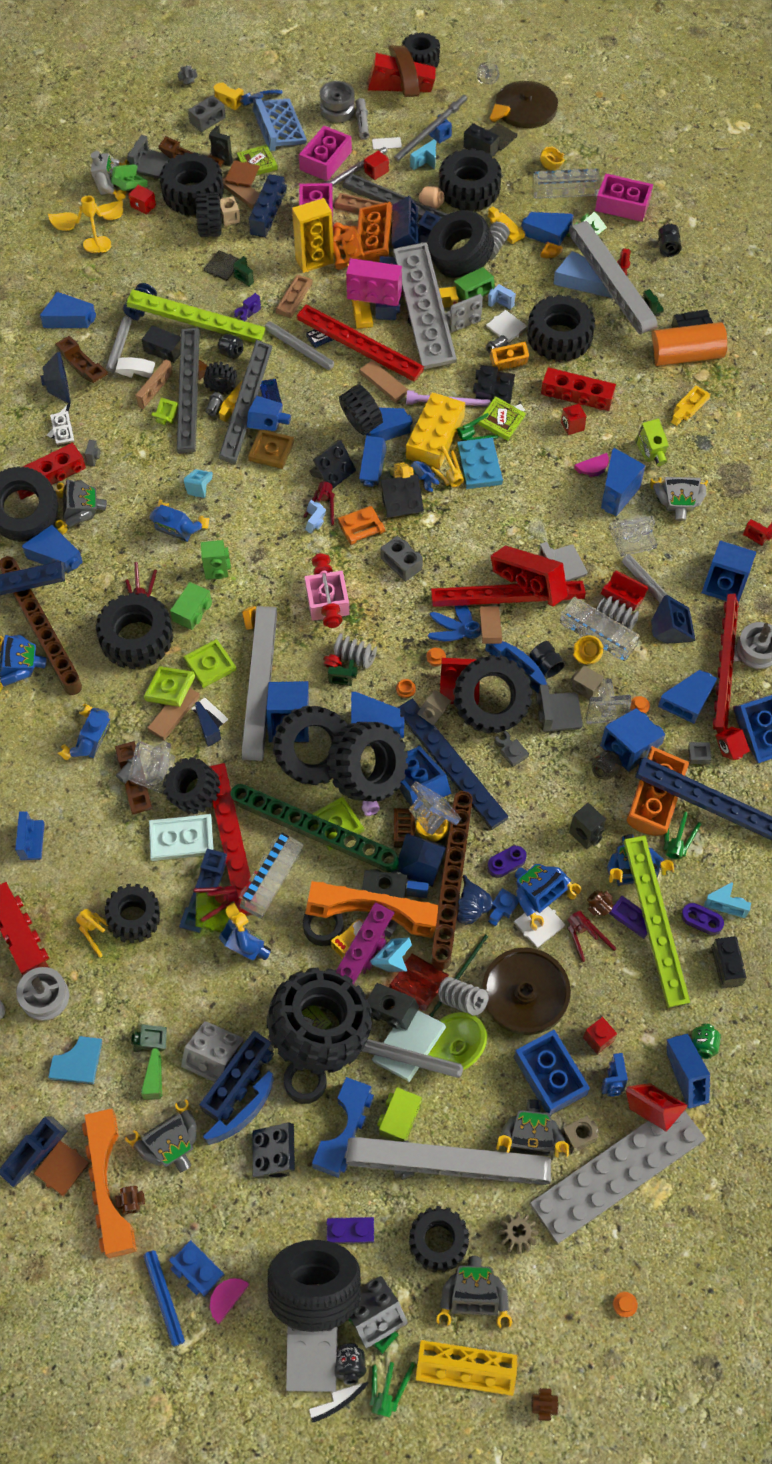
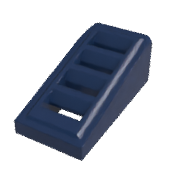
[195,701,221,747]

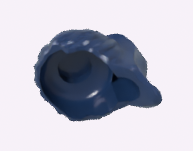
[457,875,493,925]

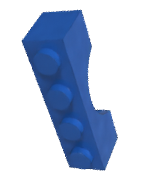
[312,1077,374,1178]

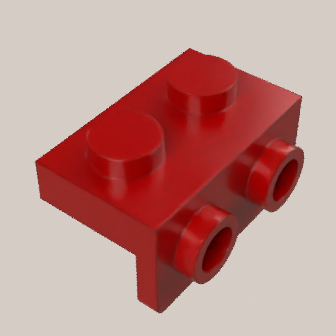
[600,570,648,611]

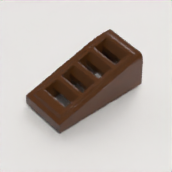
[394,808,415,848]

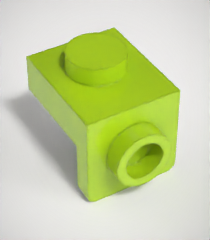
[151,398,178,425]

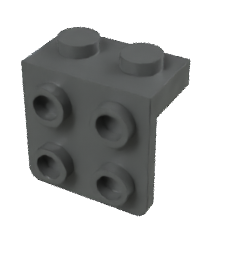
[127,135,170,179]
[536,685,583,732]

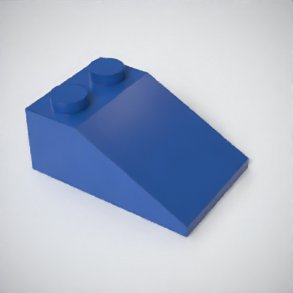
[733,694,772,763]
[399,746,451,811]

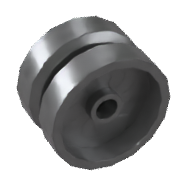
[320,81,355,123]

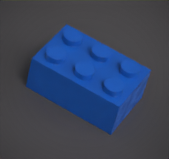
[514,1030,590,1115]

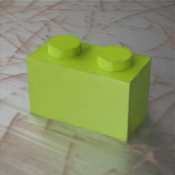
[377,1087,422,1142]

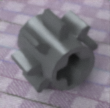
[177,65,198,85]

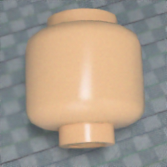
[419,186,444,209]

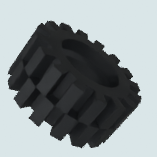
[203,362,237,395]

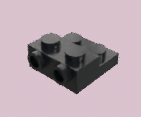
[473,365,515,405]

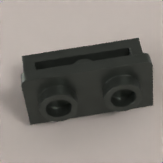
[209,126,233,166]

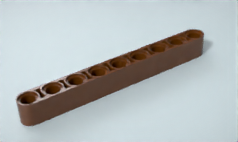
[0,556,82,695]
[432,791,472,970]

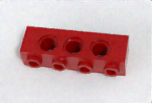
[541,367,616,411]
[16,442,86,500]

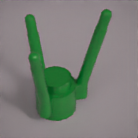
[457,413,498,441]
[663,811,701,860]
[370,1362,416,1418]

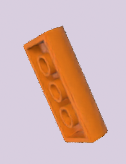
[357,202,392,262]
[651,322,727,366]
[627,746,689,836]

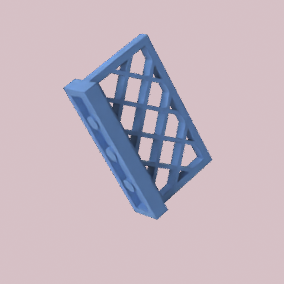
[252,99,307,151]

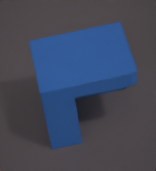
[429,114,452,144]

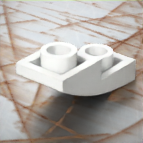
[115,357,155,378]
[50,411,75,445]

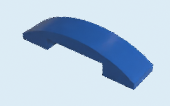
[485,641,547,693]
[203,1071,274,1145]

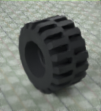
[402,32,440,68]
[196,193,222,237]
[339,384,383,435]
[163,757,221,814]
[105,884,160,943]
[409,1206,469,1273]

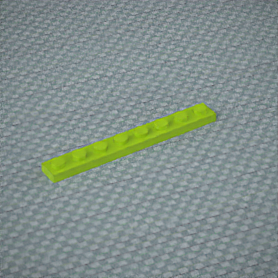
[127,289,266,343]
[623,835,691,1008]

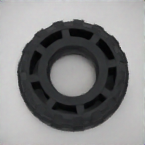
[267,967,372,1074]

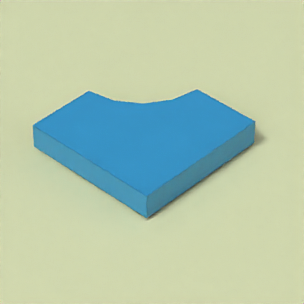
[48,1036,103,1084]

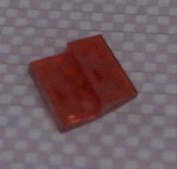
[389,953,449,1012]

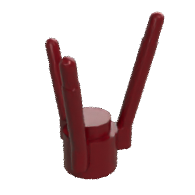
[303,481,335,526]
[125,562,157,597]
[193,885,238,922]
[567,911,616,962]

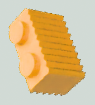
[490,342,529,371]

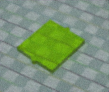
[195,892,229,933]

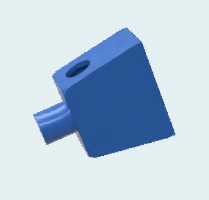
[247,396,291,431]

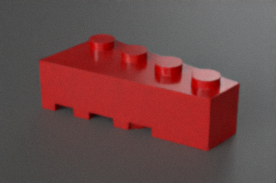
[367,53,436,92]
[490,545,568,607]
[0,882,50,976]

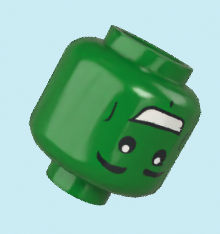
[691,1024,721,1059]

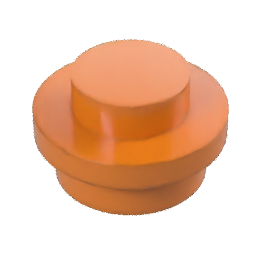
[426,648,446,667]
[396,679,416,698]
[630,696,650,714]
[613,1292,638,1318]

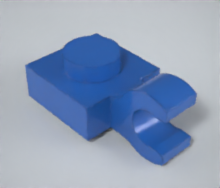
[411,461,439,492]
[488,888,519,927]

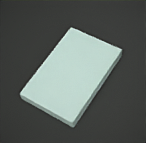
[149,814,214,861]
[372,1010,446,1082]

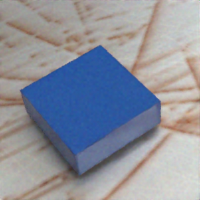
[406,881,429,899]

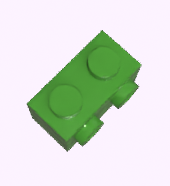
[454,267,495,301]
[200,540,231,580]
[170,582,212,630]

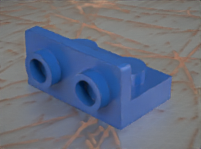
[15,811,45,860]
[601,1053,628,1097]
[169,1240,225,1297]

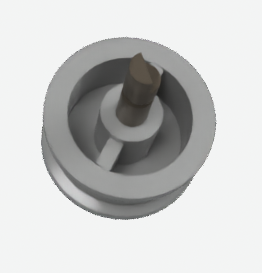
[736,622,772,669]
[16,967,69,1021]

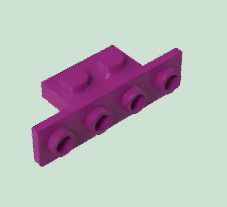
[336,903,394,984]

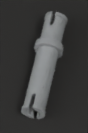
[356,98,369,140]

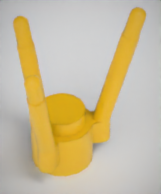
[431,445,464,487]
[76,909,108,958]

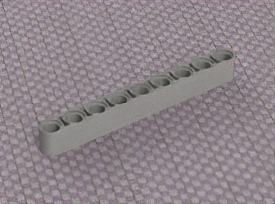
[569,221,658,334]
[242,606,277,761]
[346,1137,551,1185]

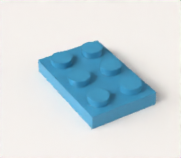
[457,437,503,489]

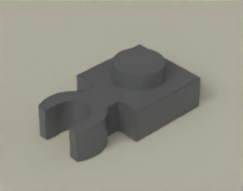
[495,731,529,767]

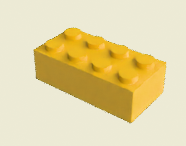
[292,198,334,273]
[406,392,465,469]

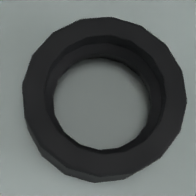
[303,913,344,946]
[284,1063,327,1104]

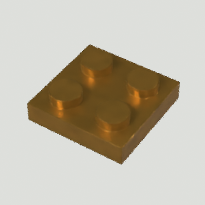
[248,429,294,469]

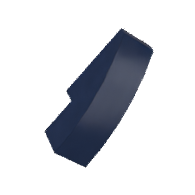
[0,1116,68,1187]

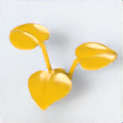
[48,196,123,253]

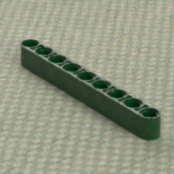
[230,784,399,872]

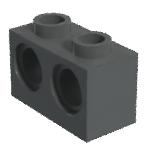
[188,95,226,132]
[381,535,423,582]

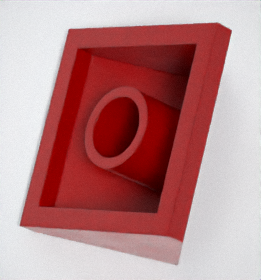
[626,1083,687,1132]

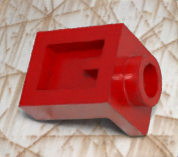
[743,519,772,546]

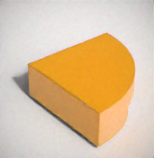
[490,104,510,122]
[541,242,563,258]
[242,606,256,630]

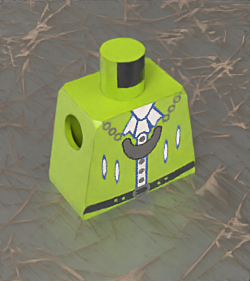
[635,418,669,466]

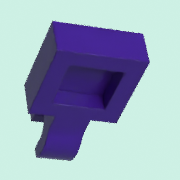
[234,293,261,321]

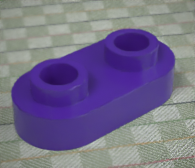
[487,846,527,878]
[681,903,724,935]

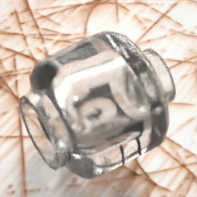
[477,62,500,85]

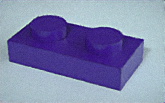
[609,896,648,939]
[327,1217,374,1244]

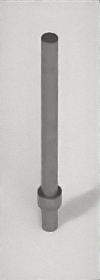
[394,94,468,162]
[323,147,388,187]

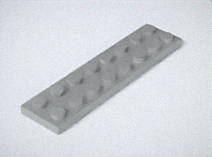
[394,242,457,369]
[529,1111,706,1245]

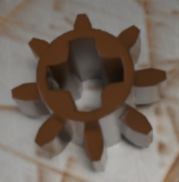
[587,890,613,916]
[115,1186,145,1214]
[531,1388,558,1421]

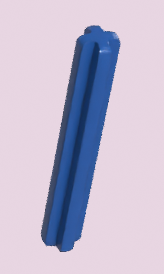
[143,1250,185,1347]

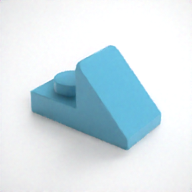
[410,140,436,170]
[184,469,213,498]
[703,882,751,918]
[371,938,412,972]

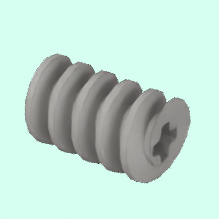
[489,222,510,260]
[595,596,639,633]
[334,633,377,669]
[439,977,488,1016]

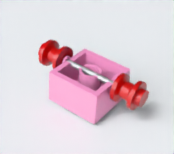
[305,553,350,628]

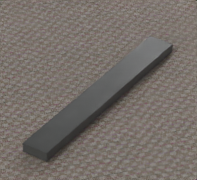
[343,173,448,220]
[177,328,200,454]
[218,340,273,465]

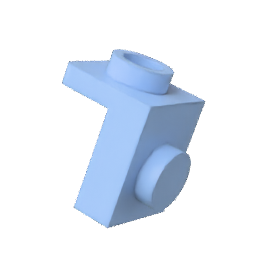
[488,284,516,310]
[305,500,326,534]

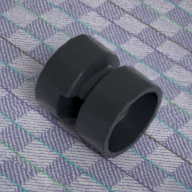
[658,224,682,257]
[529,641,566,678]

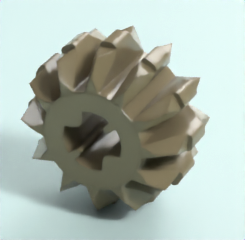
[498,1212,539,1255]

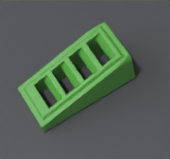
[141,1048,162,1100]

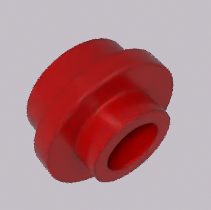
[323,654,342,668]

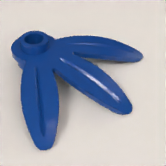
[240,89,283,106]
[427,605,481,641]

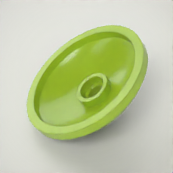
[428,1012,487,1070]

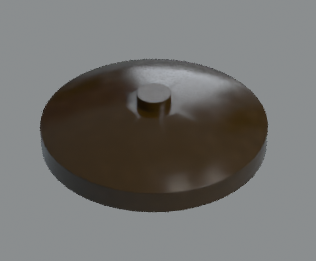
[495,81,558,129]
[482,947,571,1035]

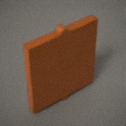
[225,160,260,187]
[34,1140,90,1197]

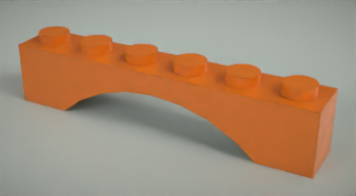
[305,881,438,938]
[82,1108,137,1258]

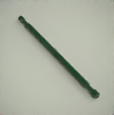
[428,934,488,1017]

